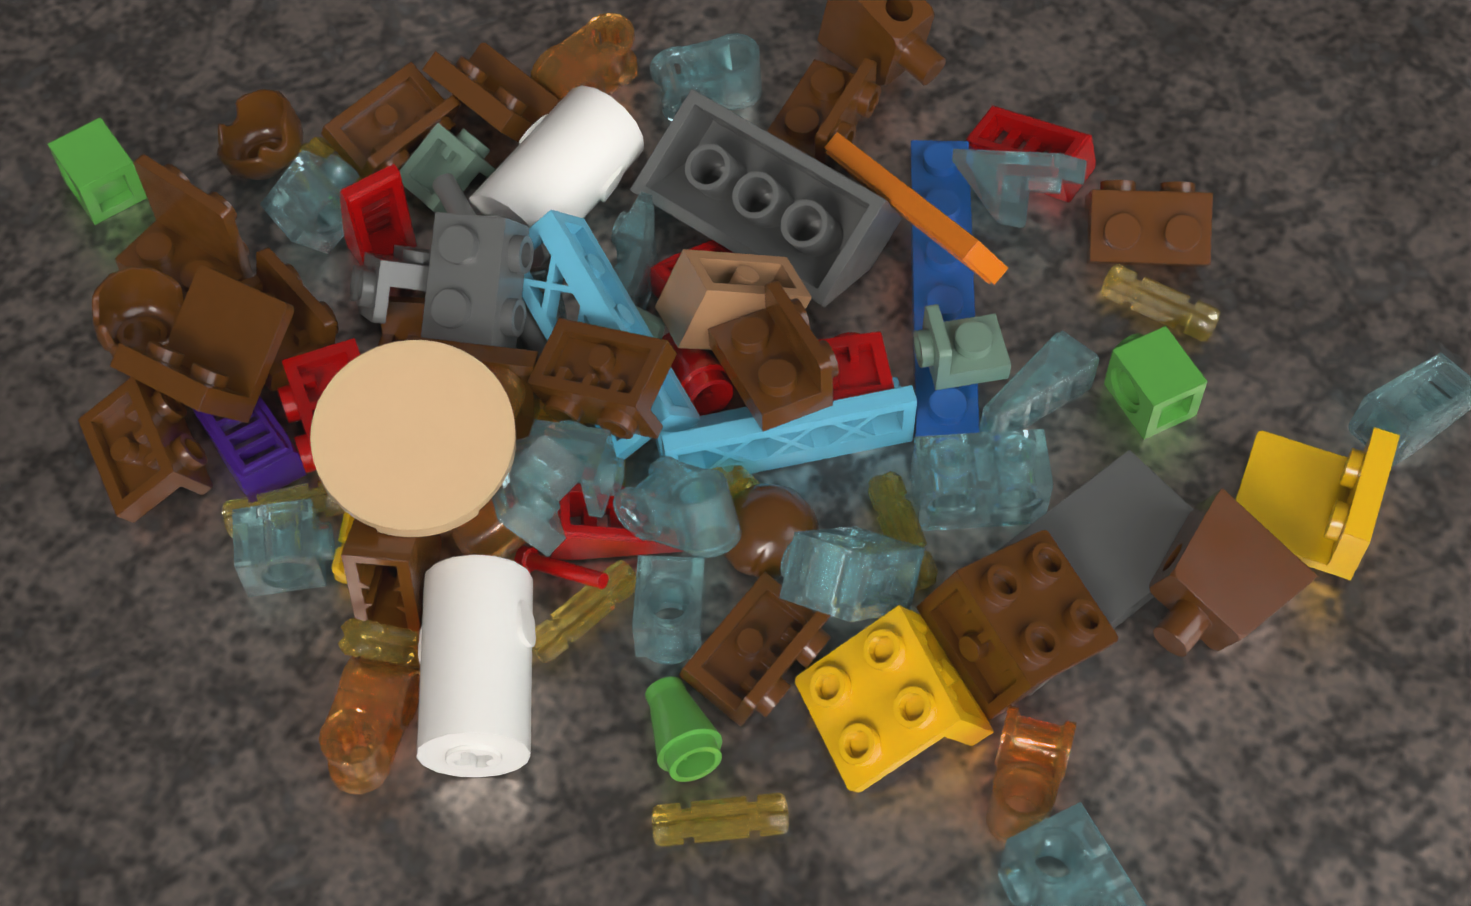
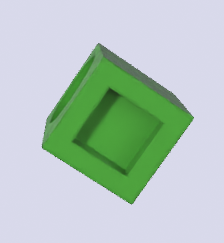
[48,117,147,225]
[1104,326,1208,440]

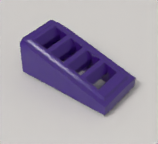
[192,396,307,504]

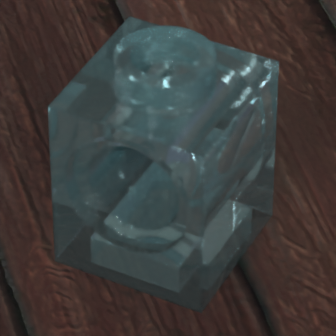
[260,150,359,254]
[232,498,335,597]
[632,555,706,664]

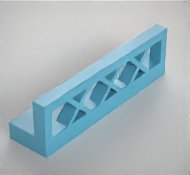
[522,210,701,460]
[656,377,917,490]

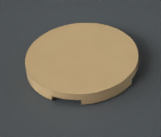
[310,340,516,537]

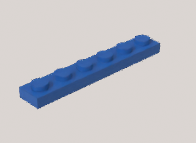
[909,140,980,450]

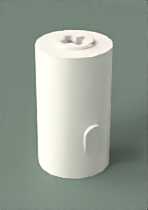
[468,85,644,268]
[416,554,536,778]

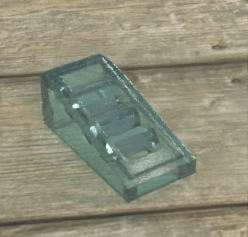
[979,330,1099,449]
[1348,352,1471,466]

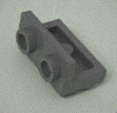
[421,212,534,349]
[350,245,431,324]

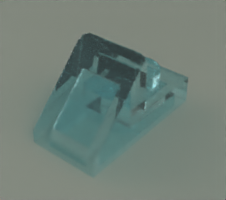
[952,149,1087,228]
[492,434,588,557]

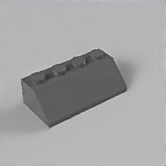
[630,88,903,307]

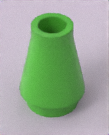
[645,676,722,782]

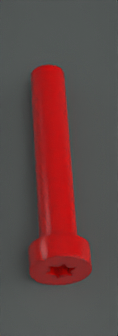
[514,545,609,589]

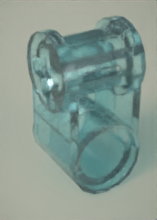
[649,33,762,121]
[613,456,742,558]

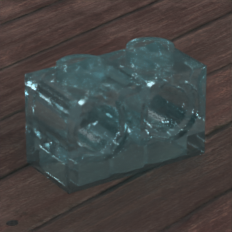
[910,429,1054,531]
[779,526,925,622]
[998,802,1147,906]

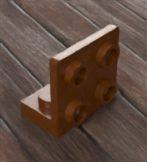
[115,154,254,300]
[110,265,294,423]
[916,530,1118,721]

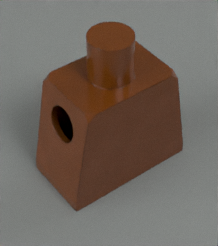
[817,0,946,86]
[1149,488,1317,657]
[341,518,442,638]

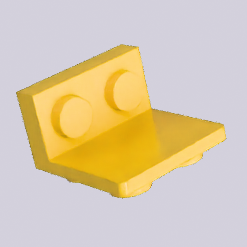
[1235,427,1400,580]
[795,605,994,793]

